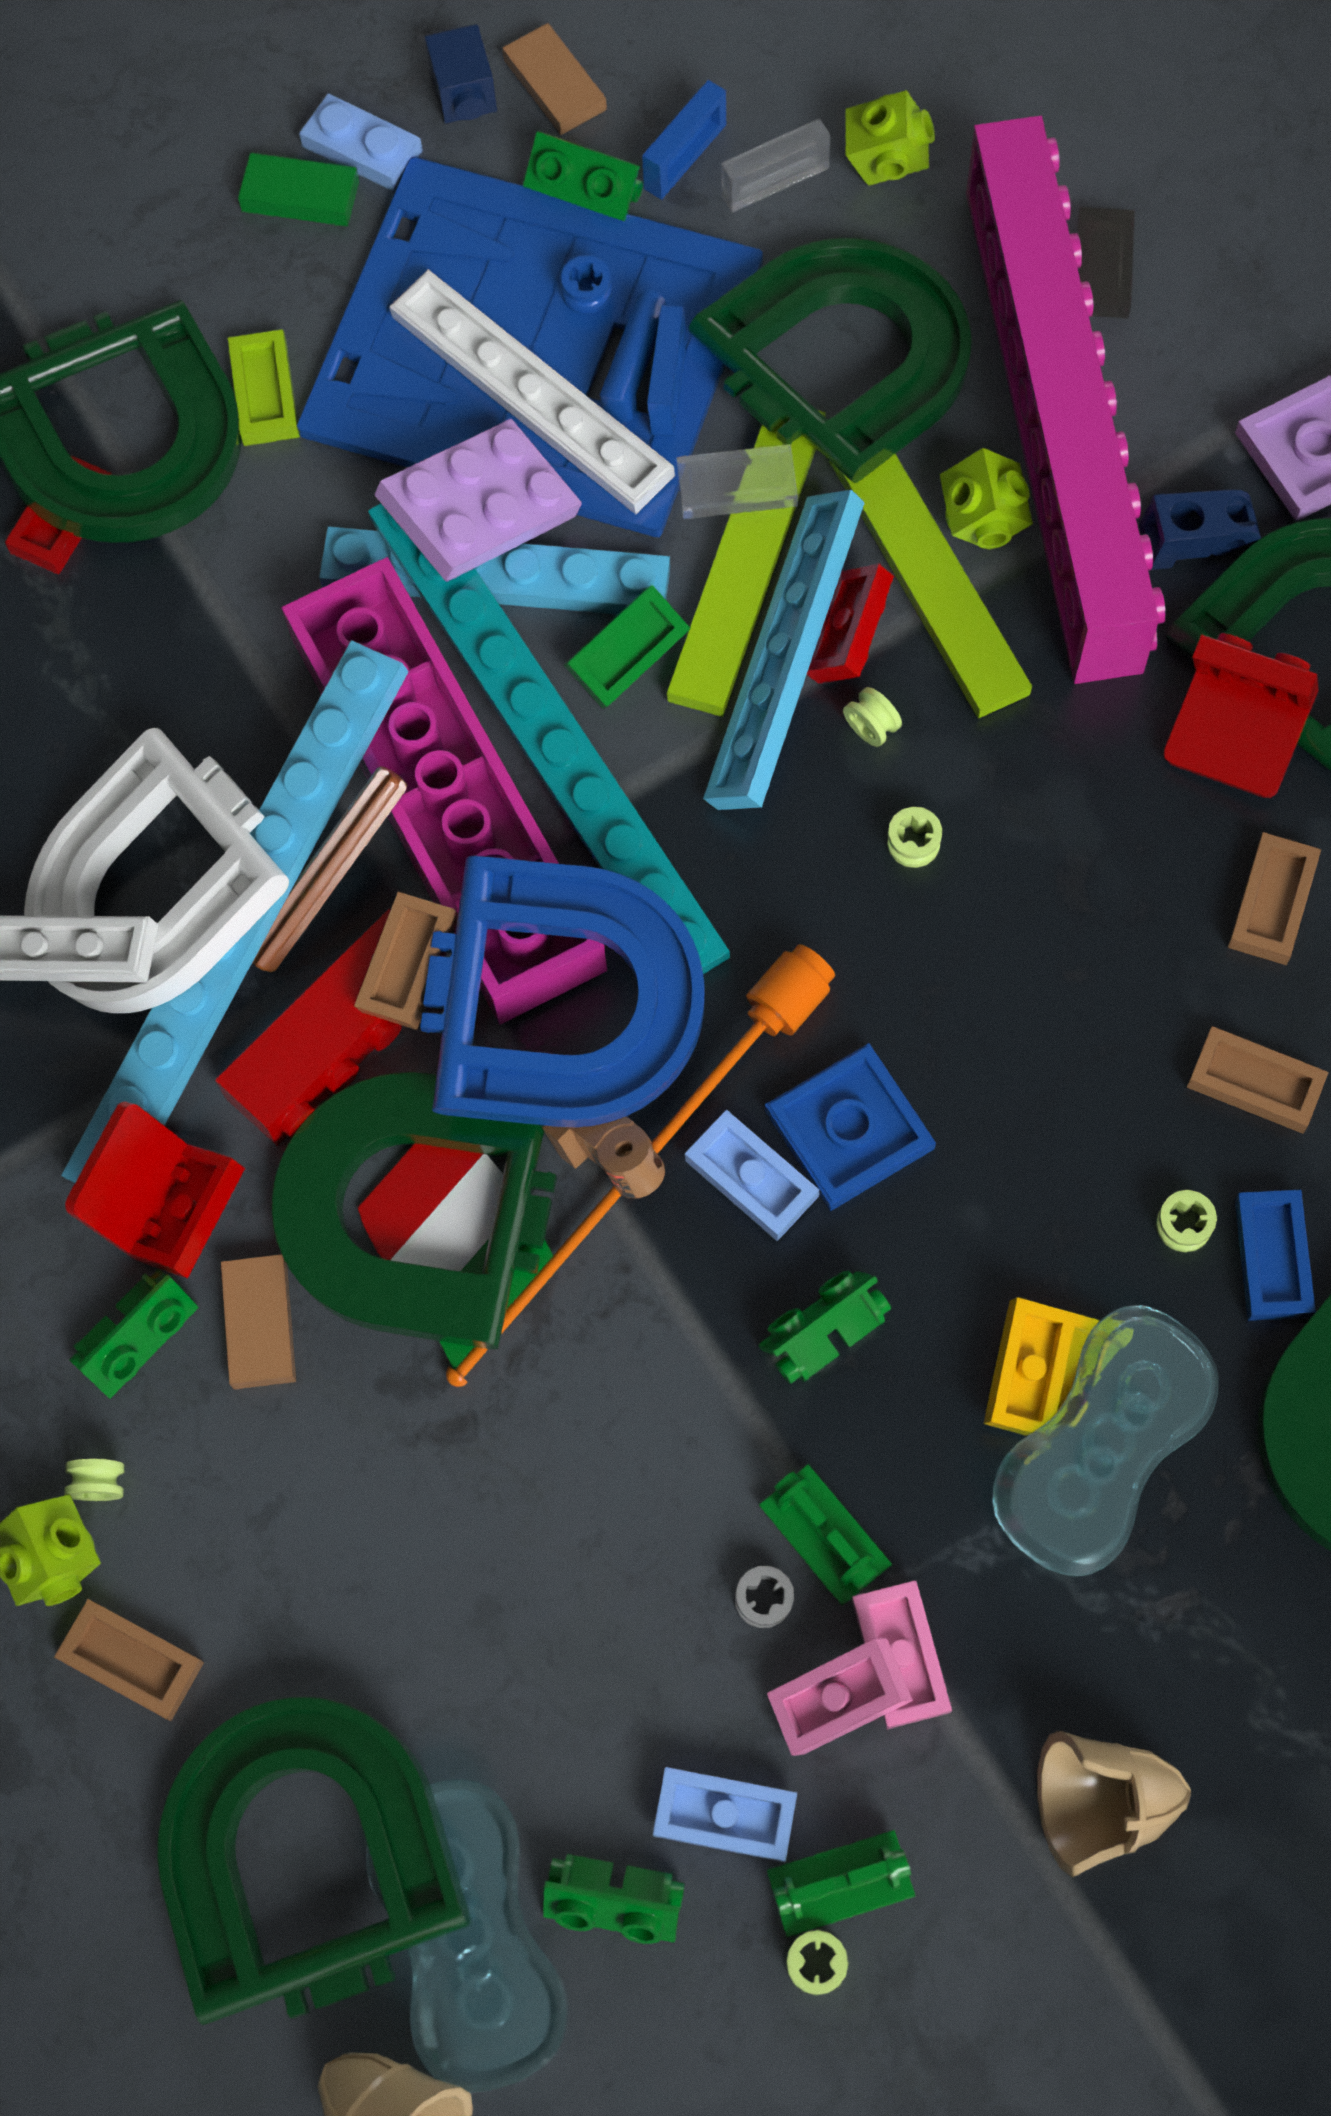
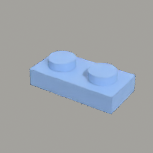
[299,93,422,191]
[685,1110,819,1241]
[653,1767,797,1862]

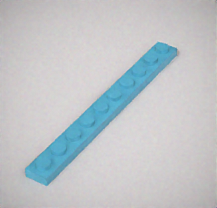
[61,640,409,1183]

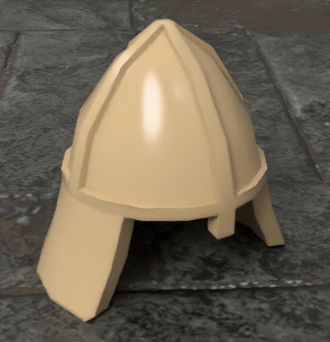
[1037,1731,1191,1877]
[318,2053,473,2116]

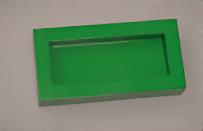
[238,153,360,227]
[564,585,691,709]

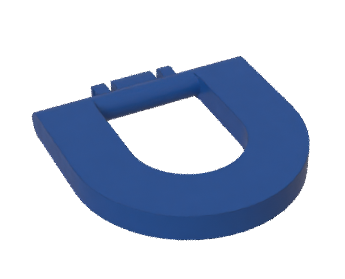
[420,856,705,1127]

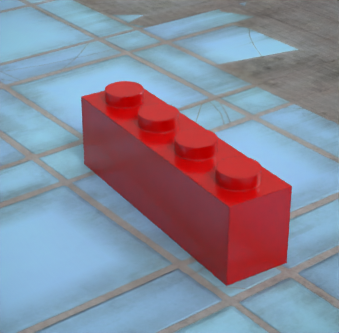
[215,909,402,1146]

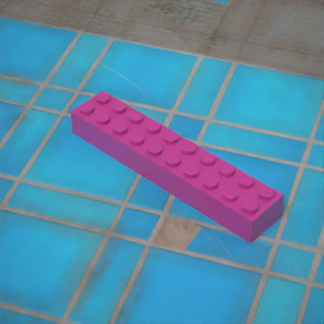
[966,115,1165,684]

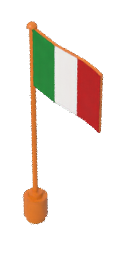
[358,944,835,1387]

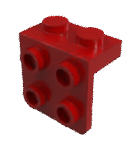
[1164,633,1319,798]
[65,1101,245,1279]

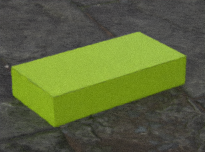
[228,329,300,446]

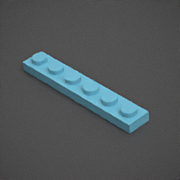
[703,490,865,810]
[319,527,670,615]

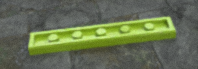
[667,410,826,717]
[828,454,1032,719]

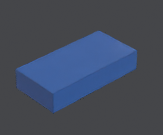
[642,80,726,200]
[647,305,687,436]
[1234,1190,1316,1321]

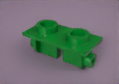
[523,131,643,221]
[69,1268,199,1399]
[758,1271,891,1384]
[759,1465,892,1607]
[767,1830,916,1937]
[543,1853,685,1944]

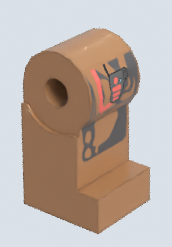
[542,1116,665,1198]

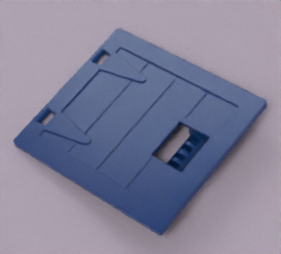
[297,157,763,537]

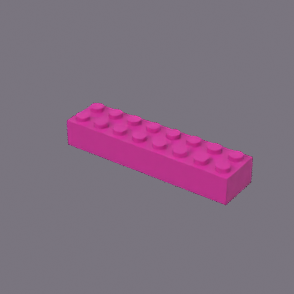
[281,557,607,1025]

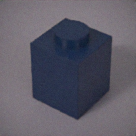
[425,24,497,124]

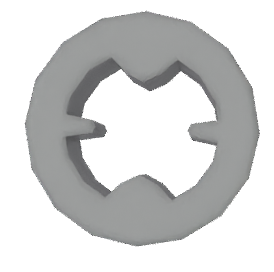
[734,1566,794,1628]

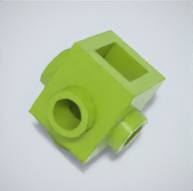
[845,90,935,186]
[940,448,1033,550]
[0,1494,101,1606]

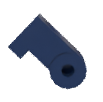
[1139,490,1261,570]

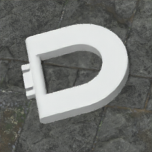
[24,728,289,1013]

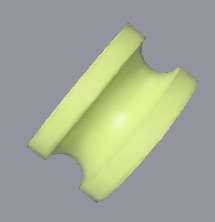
[843,687,902,747]
[887,807,942,868]
[1156,1190,1217,1252]
[64,1459,125,1501]
[786,1930,848,1995]

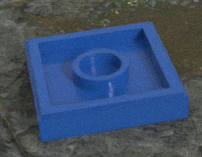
[765,1043,936,1211]

